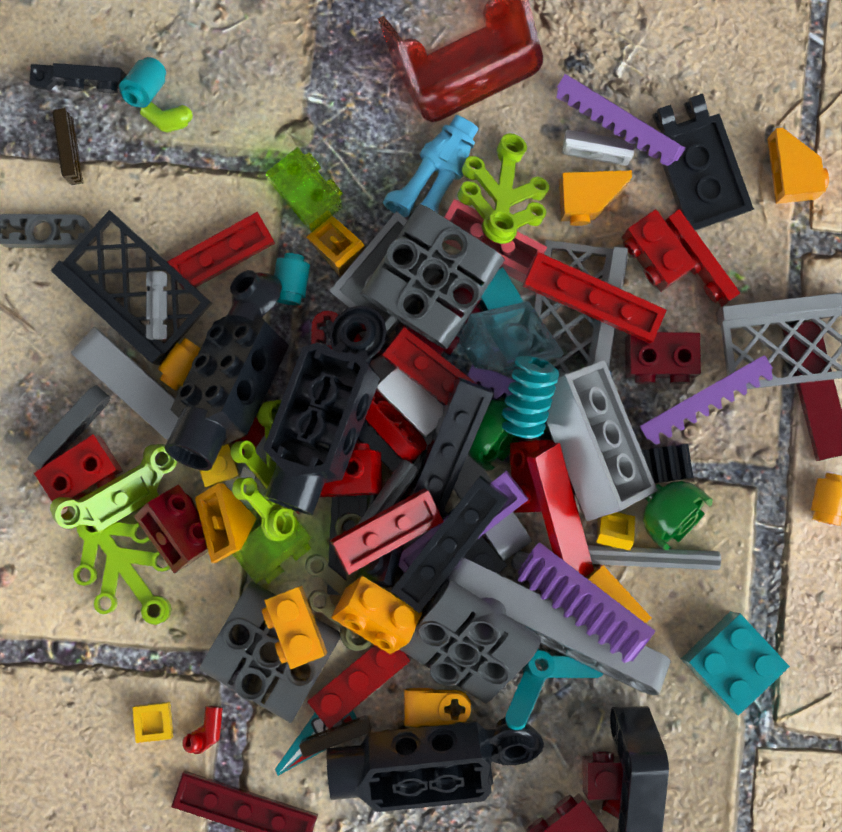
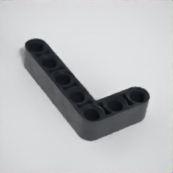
[610,706,669,832]

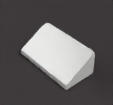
[562,130,634,166]
[376,368,444,438]

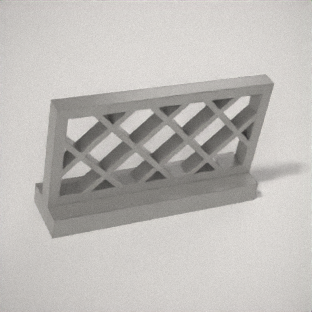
[526,240,628,377]
[716,293,842,391]

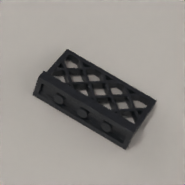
[50,210,212,365]

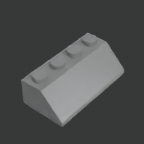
[547,360,658,521]

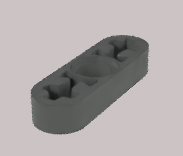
[0,214,93,249]
[28,385,111,470]

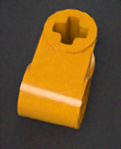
[404,688,471,727]

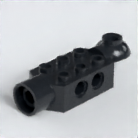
[164,270,289,471]
[263,306,387,516]
[326,717,544,812]

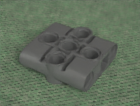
[360,204,505,349]
[399,579,541,704]
[199,581,340,723]

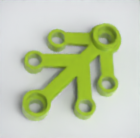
[457,133,549,244]
[231,400,295,541]
[73,522,172,625]

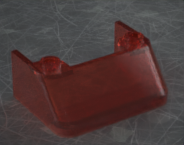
[378,0,543,122]

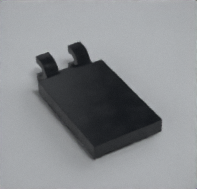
[652,93,754,231]

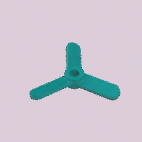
[506,649,603,730]

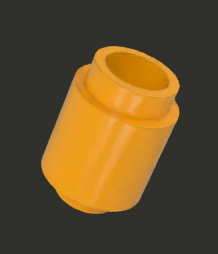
[158,338,201,391]
[810,473,842,526]

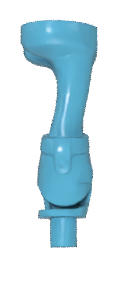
[383,115,479,218]

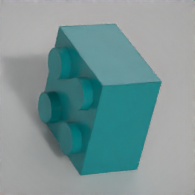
[680,611,790,716]

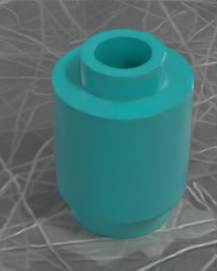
[119,57,166,108]
[274,253,311,306]

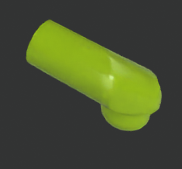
[140,102,193,133]

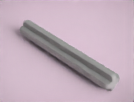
[587,545,721,570]

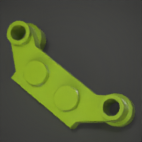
[50,444,177,532]

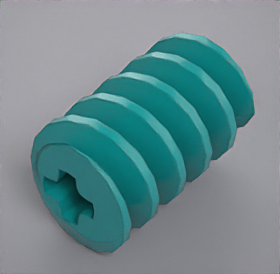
[502,355,559,439]

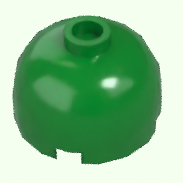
[468,400,522,471]
[643,481,713,550]

